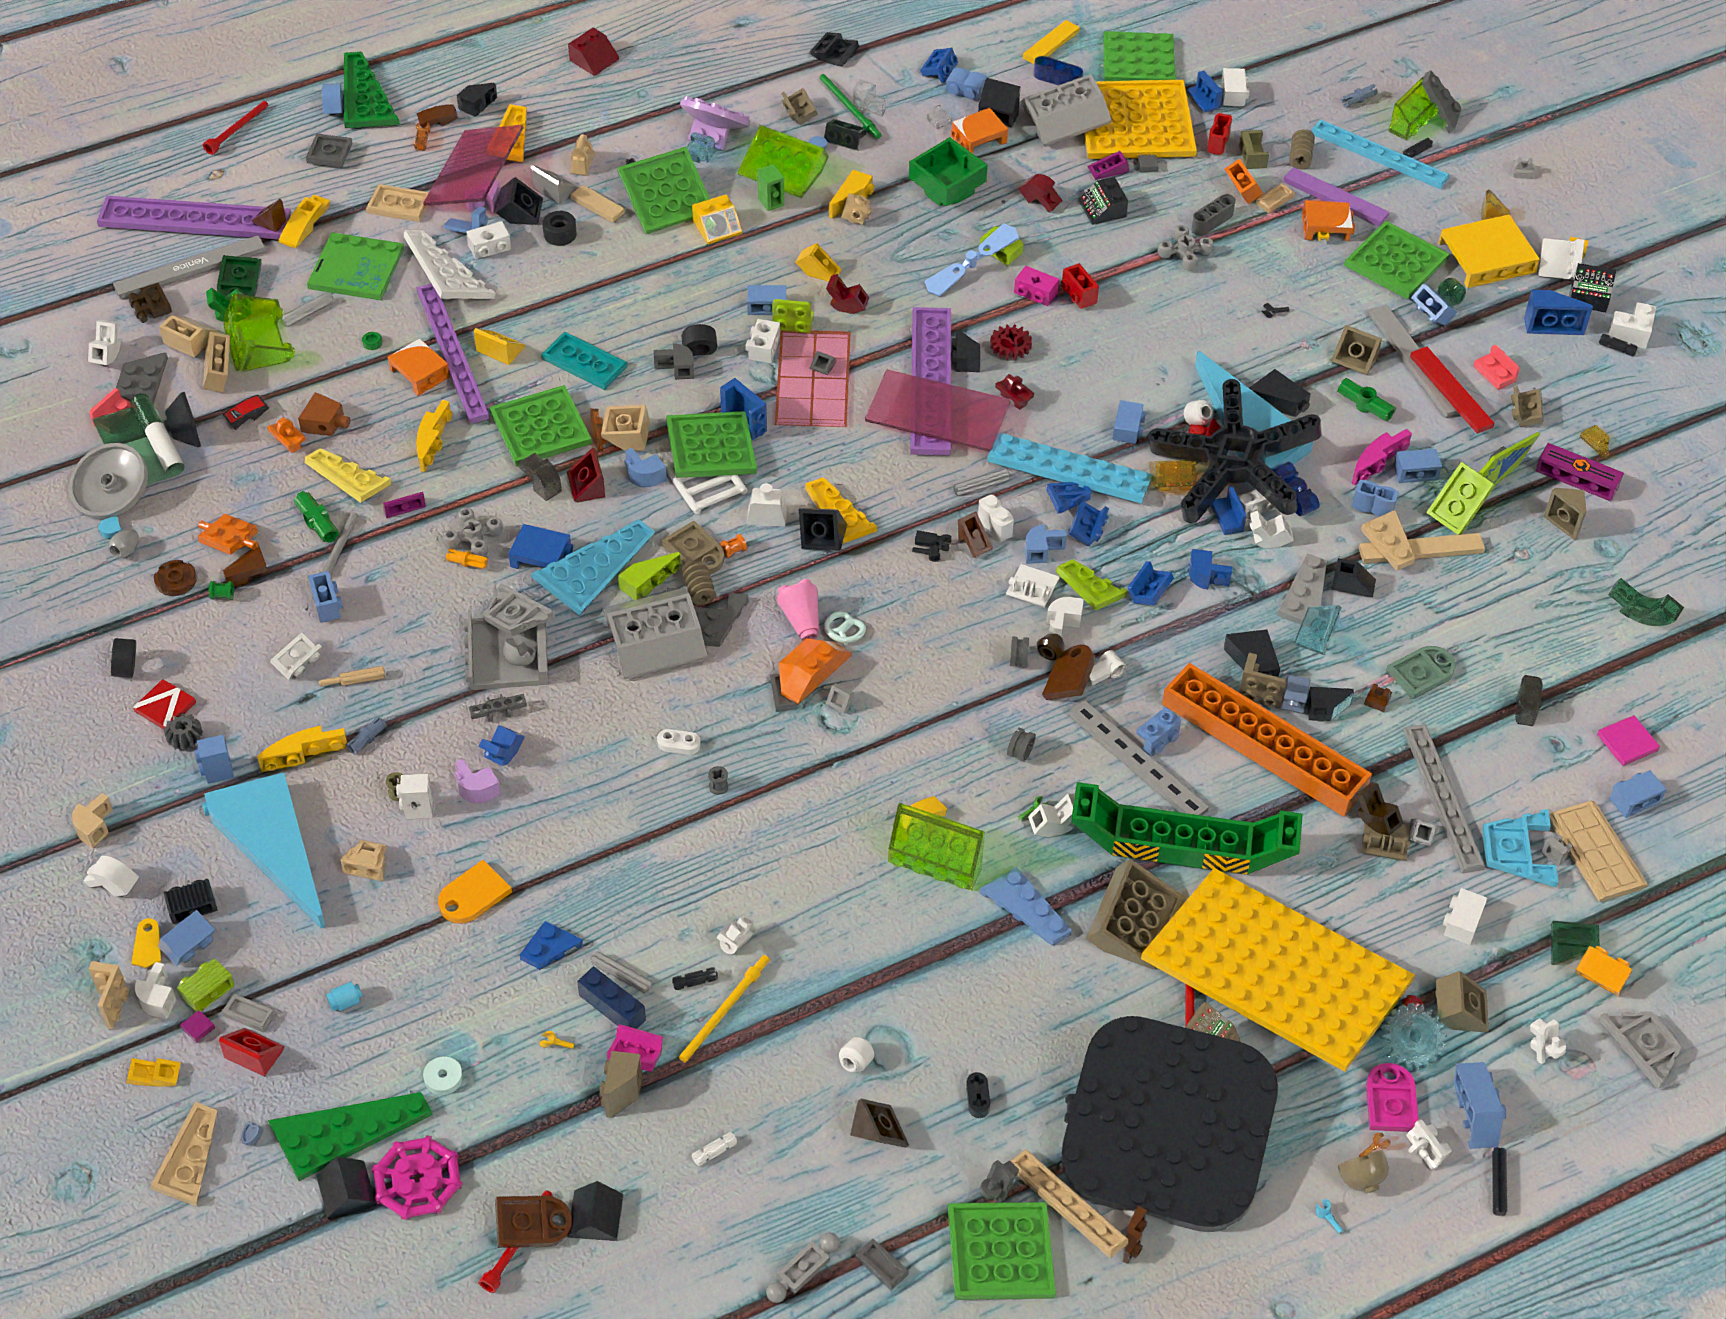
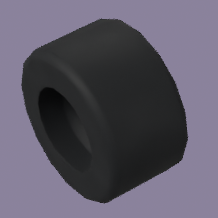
[542,211,577,246]
[681,324,718,356]
[111,638,136,678]

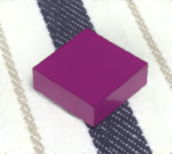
[180,1010,215,1043]

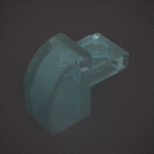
[687,132,715,163]

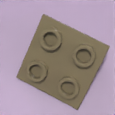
[1361,822,1410,861]

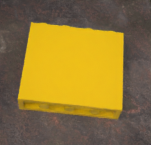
[1439,214,1540,288]

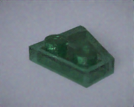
[1551,920,1600,965]

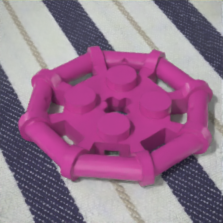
[372,1135,463,1220]

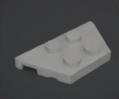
[483,583,555,636]
[1599,1011,1682,1089]

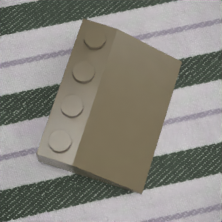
[1086,859,1184,969]

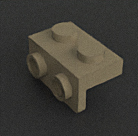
[781,88,818,125]
[1511,386,1544,427]

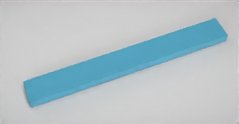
[1311,119,1450,189]

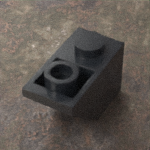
[456,82,498,117]
[952,330,980,372]
[1331,558,1376,598]

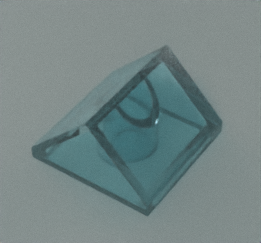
[1294,605,1342,656]

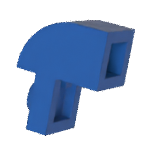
[1189,549,1232,590]
[478,725,525,766]

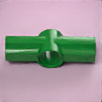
[1337,378,1396,422]
[294,491,339,543]

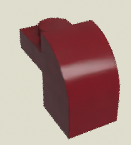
[1018,174,1063,213]
[826,274,870,314]

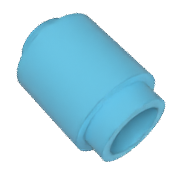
[326,981,363,1012]

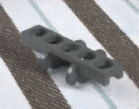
[469,694,527,722]

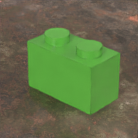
[757,164,784,211]

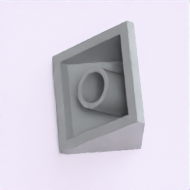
[531,165,578,205]

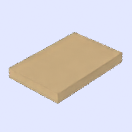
[366,184,432,222]

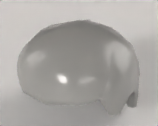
[503,638,536,666]

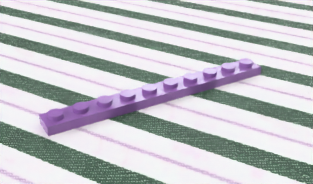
[416,284,489,424]

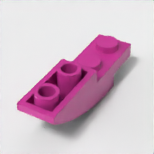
[1352,429,1412,485]

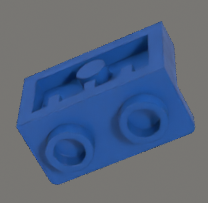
[920,48,958,83]

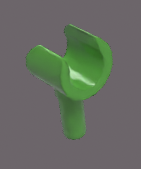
[1018,796,1048,821]

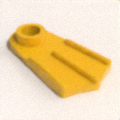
[131,918,162,969]

